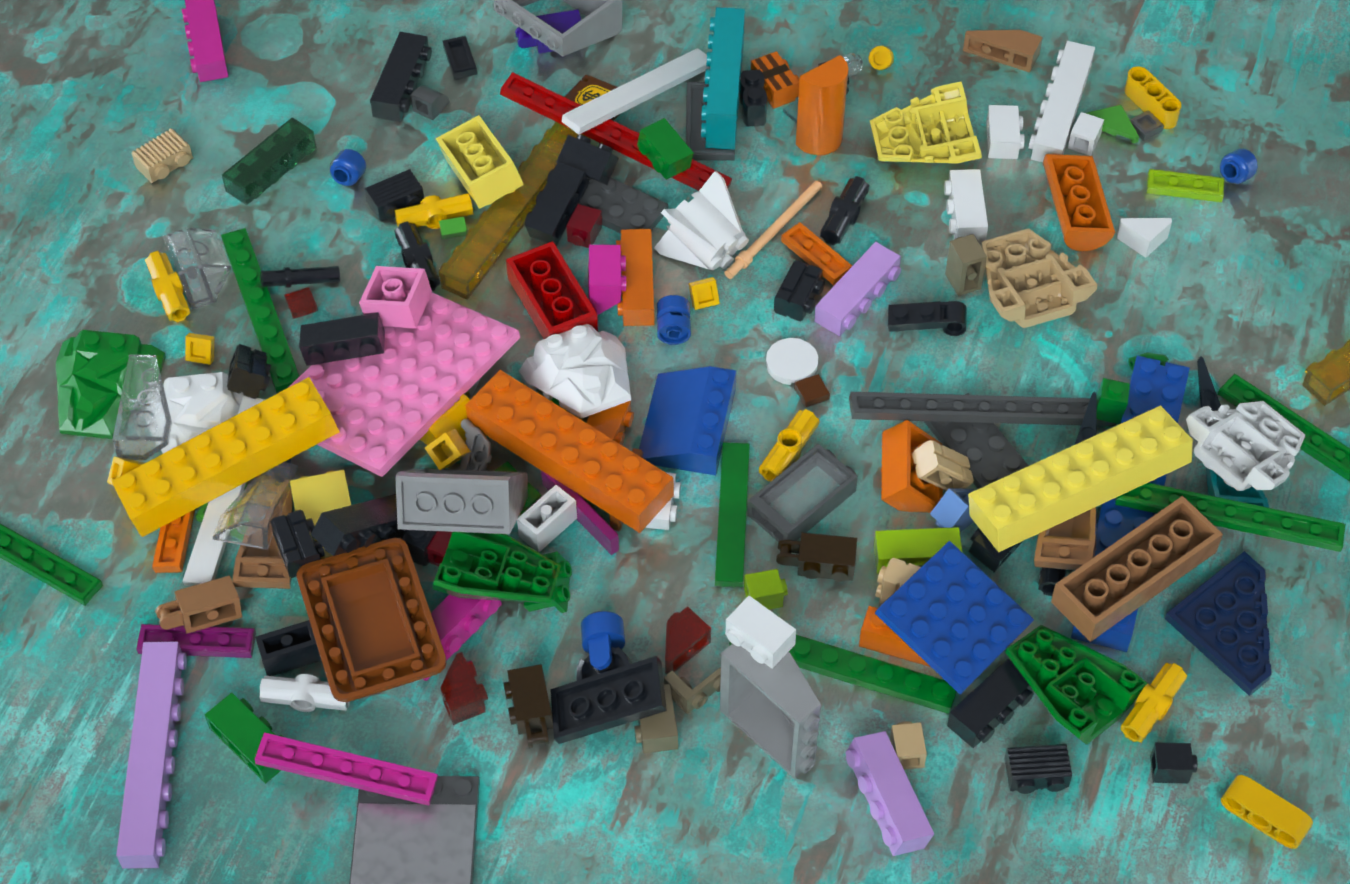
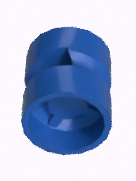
[657,295,691,345]

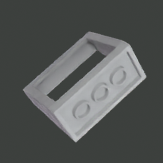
[494,0,622,56]
[395,468,528,534]
[720,644,821,779]

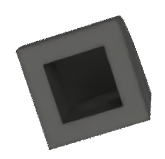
[411,86,449,120]

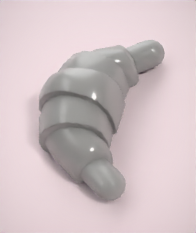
[456,419,493,471]

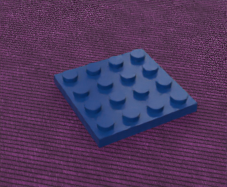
[875,541,1034,695]

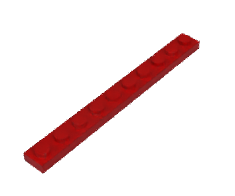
[500,72,732,191]

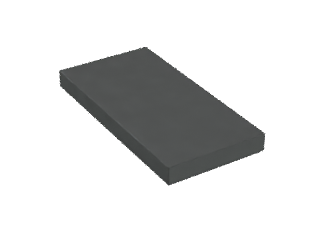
[686,82,735,161]

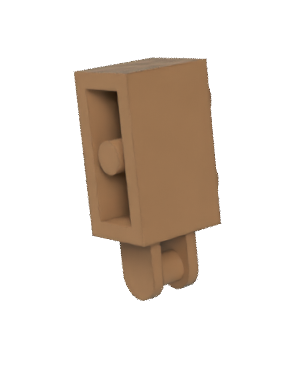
[155,575,242,634]

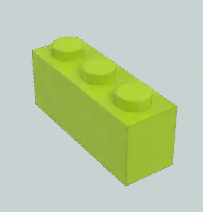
[873,527,963,574]

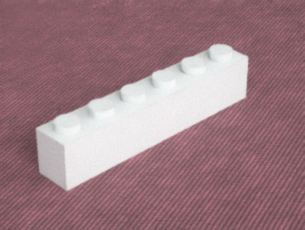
[1028,41,1095,162]

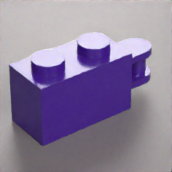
[515,9,581,54]

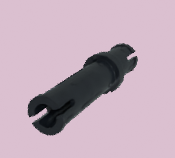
[260,266,340,288]

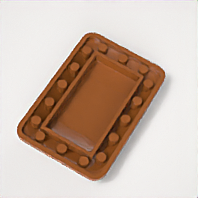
[297,538,447,702]

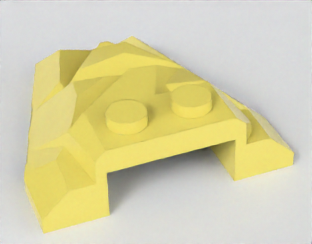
[870,81,982,164]

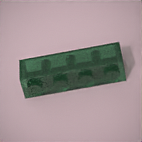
[222,117,317,206]

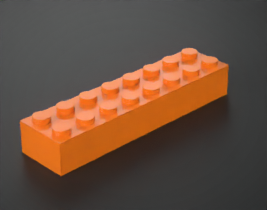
[465,370,674,533]

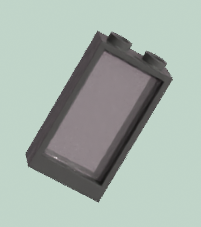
[748,444,858,542]

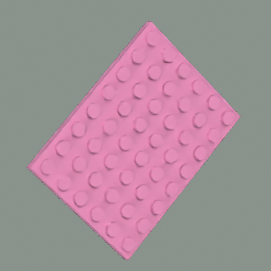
[288,293,521,477]

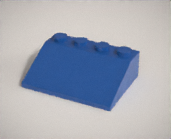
[639,366,736,476]

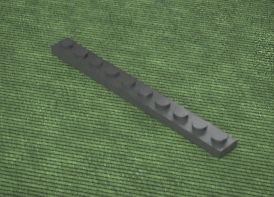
[849,392,1116,426]

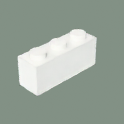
[944,169,988,243]

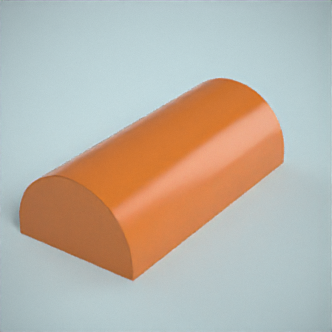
[796,55,848,155]
[1043,154,1115,251]

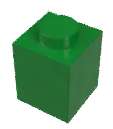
[1097,378,1130,424]

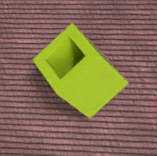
[744,569,788,610]

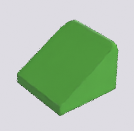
[439,217,467,240]

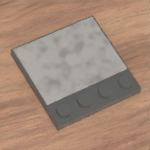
[349,776,480,884]

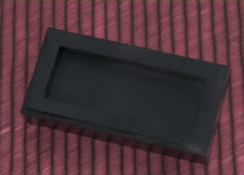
[442,36,477,79]

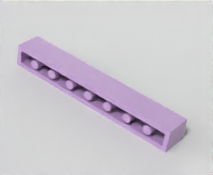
[116,642,187,869]

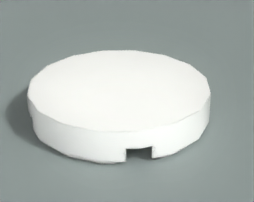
[766,338,819,385]

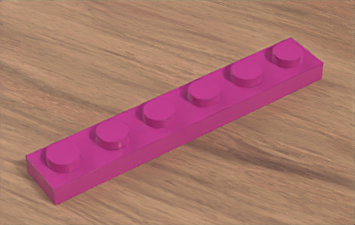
[255,733,438,806]

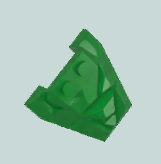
[56,330,166,439]

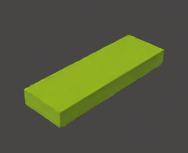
[1146,169,1224,202]

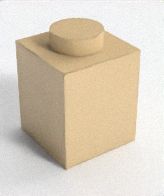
[890,721,927,770]

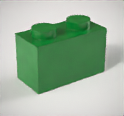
[637,118,694,180]

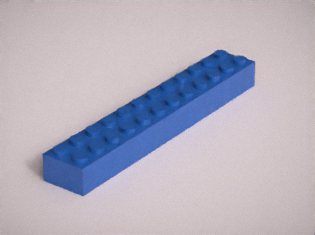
[1071,355,1190,652]

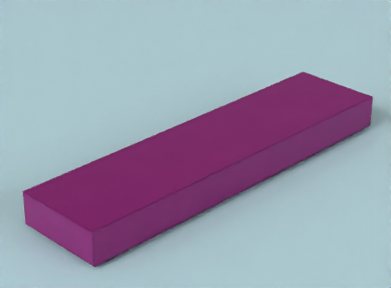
[541,471,619,555]
[136,624,256,658]

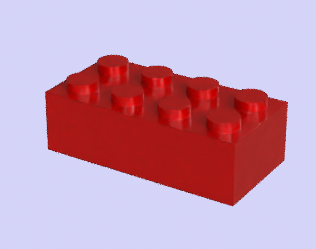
[506,241,598,339]

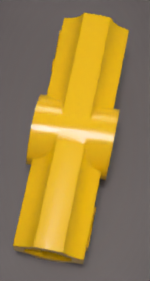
[394,193,473,229]
[145,251,190,322]
[759,409,819,482]
[1120,663,1188,743]

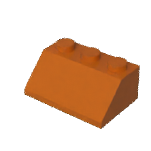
[881,420,943,513]

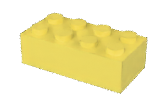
[436,115,524,209]

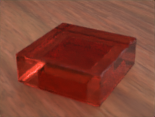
[284,287,318,319]

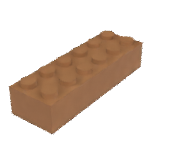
[1051,496,1223,642]

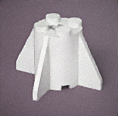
[654,171,749,270]

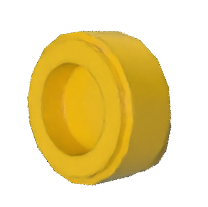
[869,46,894,70]

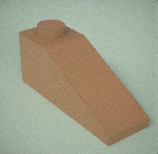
[963,30,1043,73]

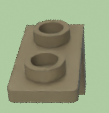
[664,667,721,714]

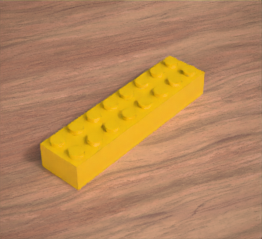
[111,377,340,537]

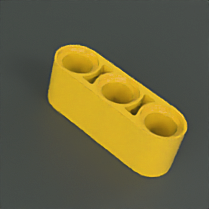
[1124,66,1181,129]
[1221,775,1313,849]

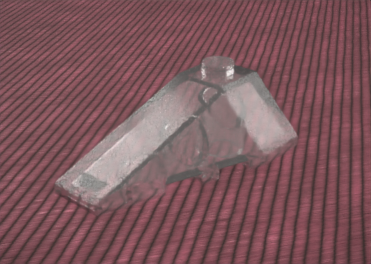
[113,354,172,460]
[213,462,298,550]

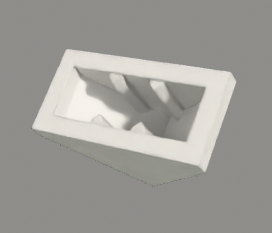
[1117,218,1172,258]

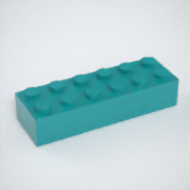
[701,7,745,150]

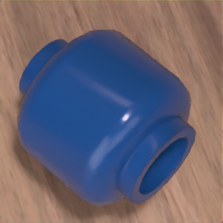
[329,149,366,186]
[1220,149,1258,184]

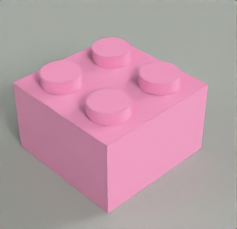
[359,266,432,328]

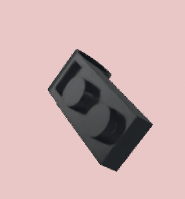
[888,301,967,336]

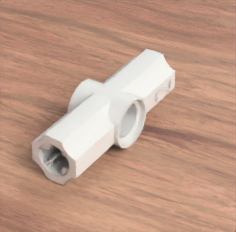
[259,674,350,712]

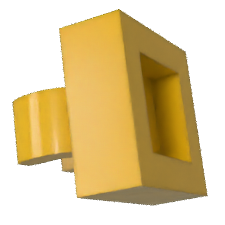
[688,277,720,310]
[185,333,215,365]

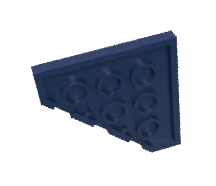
[1165,551,1272,696]

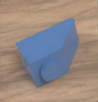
[930,488,975,532]

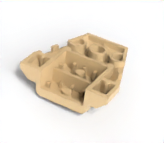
[982,228,1098,328]

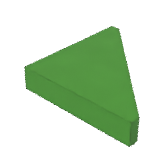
[1079,105,1139,143]

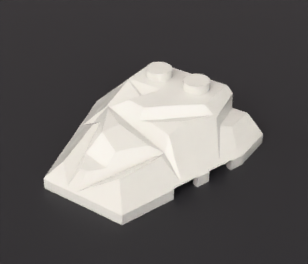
[519,324,631,419]
[146,372,247,453]
[1186,401,1305,491]

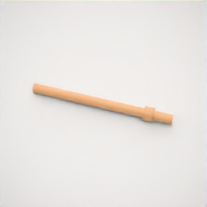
[724,180,822,279]

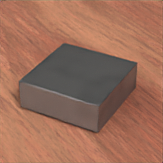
[1130,110,1164,141]

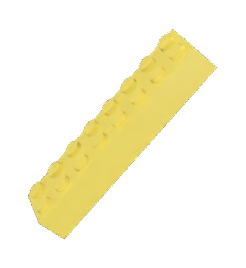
[968,405,1193,552]

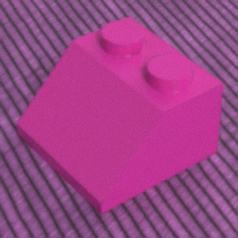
[588,245,626,316]

